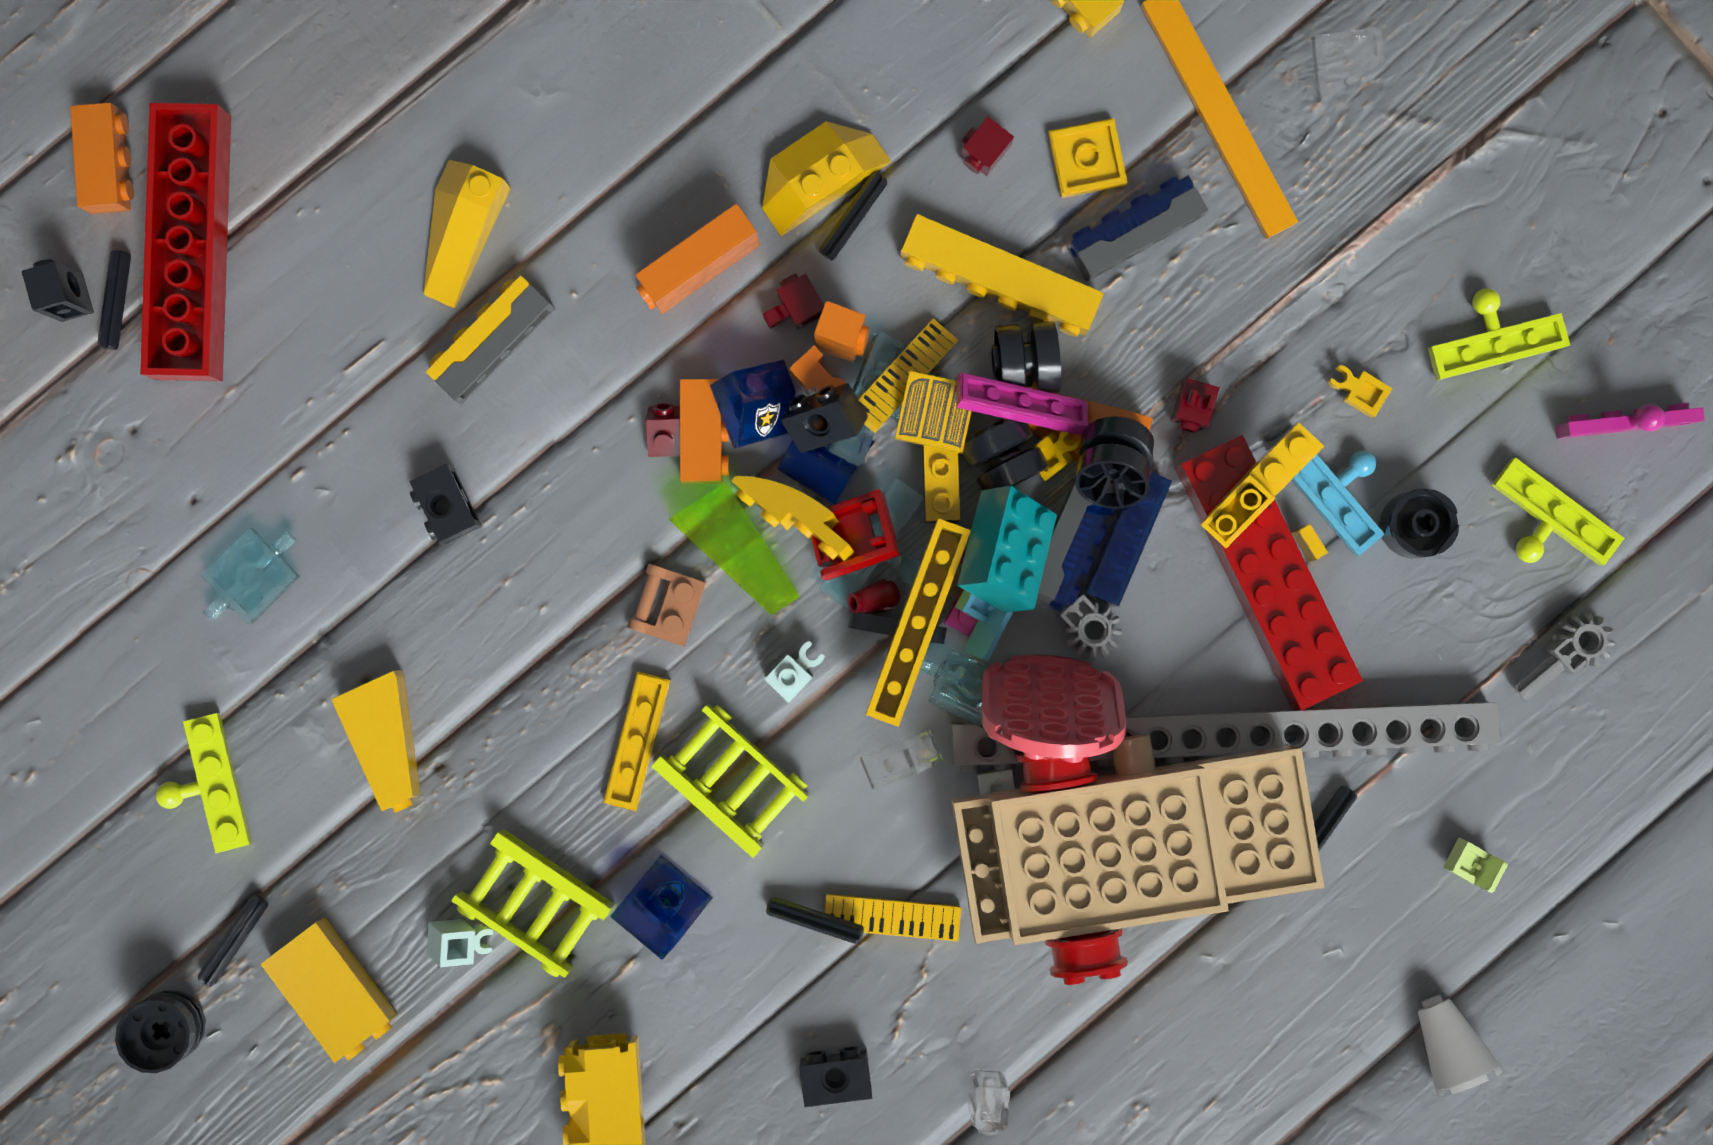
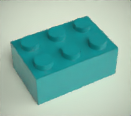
[957,486,1057,613]

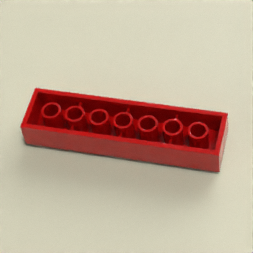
[140,103,231,382]
[1174,435,1363,711]

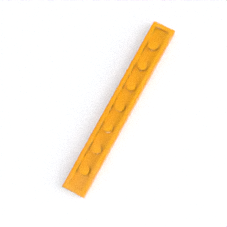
[1141,0,1298,240]

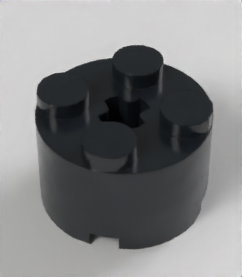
[1378,489,1459,559]

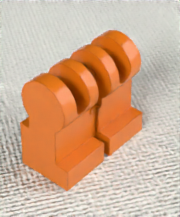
[789,345,846,396]

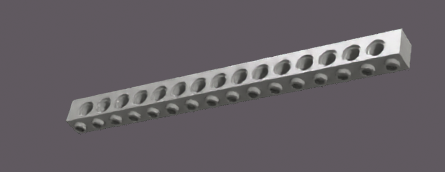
[951,701,1501,772]

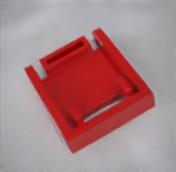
[811,489,900,580]

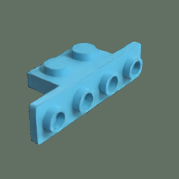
[955,590,1013,662]

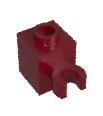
[763,273,824,330]
[1170,378,1220,433]

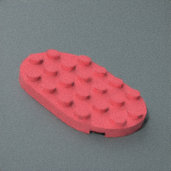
[981,655,1126,763]

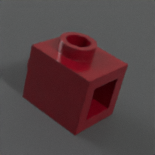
[961,116,1014,176]

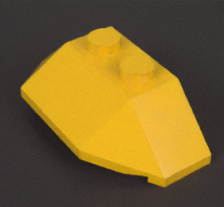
[762,121,891,237]

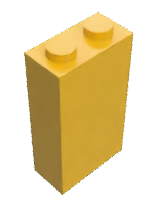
[260,917,398,1063]

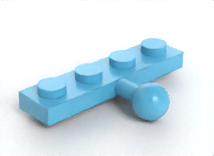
[1291,450,1385,557]

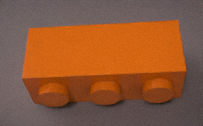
[70,103,134,214]
[814,301,870,363]
[680,379,730,484]

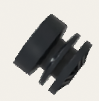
[115,990,206,1074]

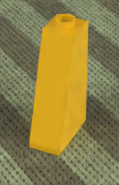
[331,670,421,813]

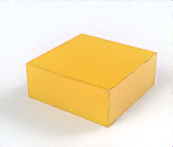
[1291,524,1328,561]

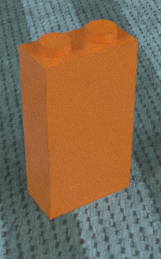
[635,203,760,314]

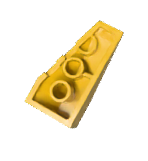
[423,160,511,309]

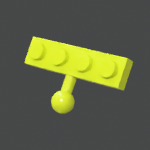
[1428,288,1570,381]
[1491,457,1625,566]
[156,713,252,854]

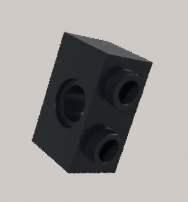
[21,259,94,322]
[781,383,868,453]
[409,464,482,544]
[799,1046,873,1108]

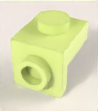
[1443,838,1508,893]

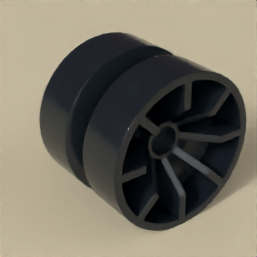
[991,321,1061,393]
[1075,416,1154,509]
[963,419,1050,490]

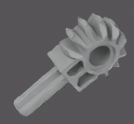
[1053,584,1123,660]
[1514,612,1616,700]

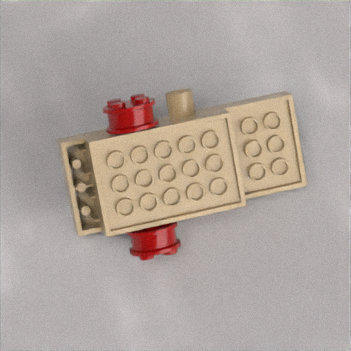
[951,734,1325,985]

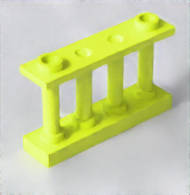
[651,704,809,858]
[452,829,615,978]

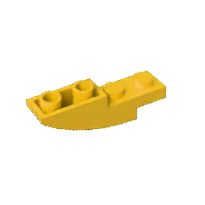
[1200,422,1324,548]
[731,476,855,561]

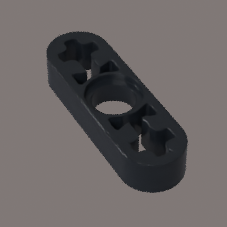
[848,612,947,644]

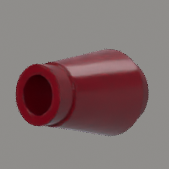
[847,579,900,613]

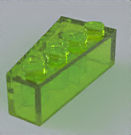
[668,482,801,616]

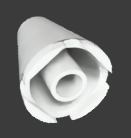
[1418,994,1503,1097]

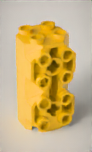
[558,1033,646,1145]

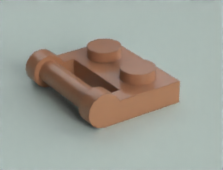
[627,564,707,647]

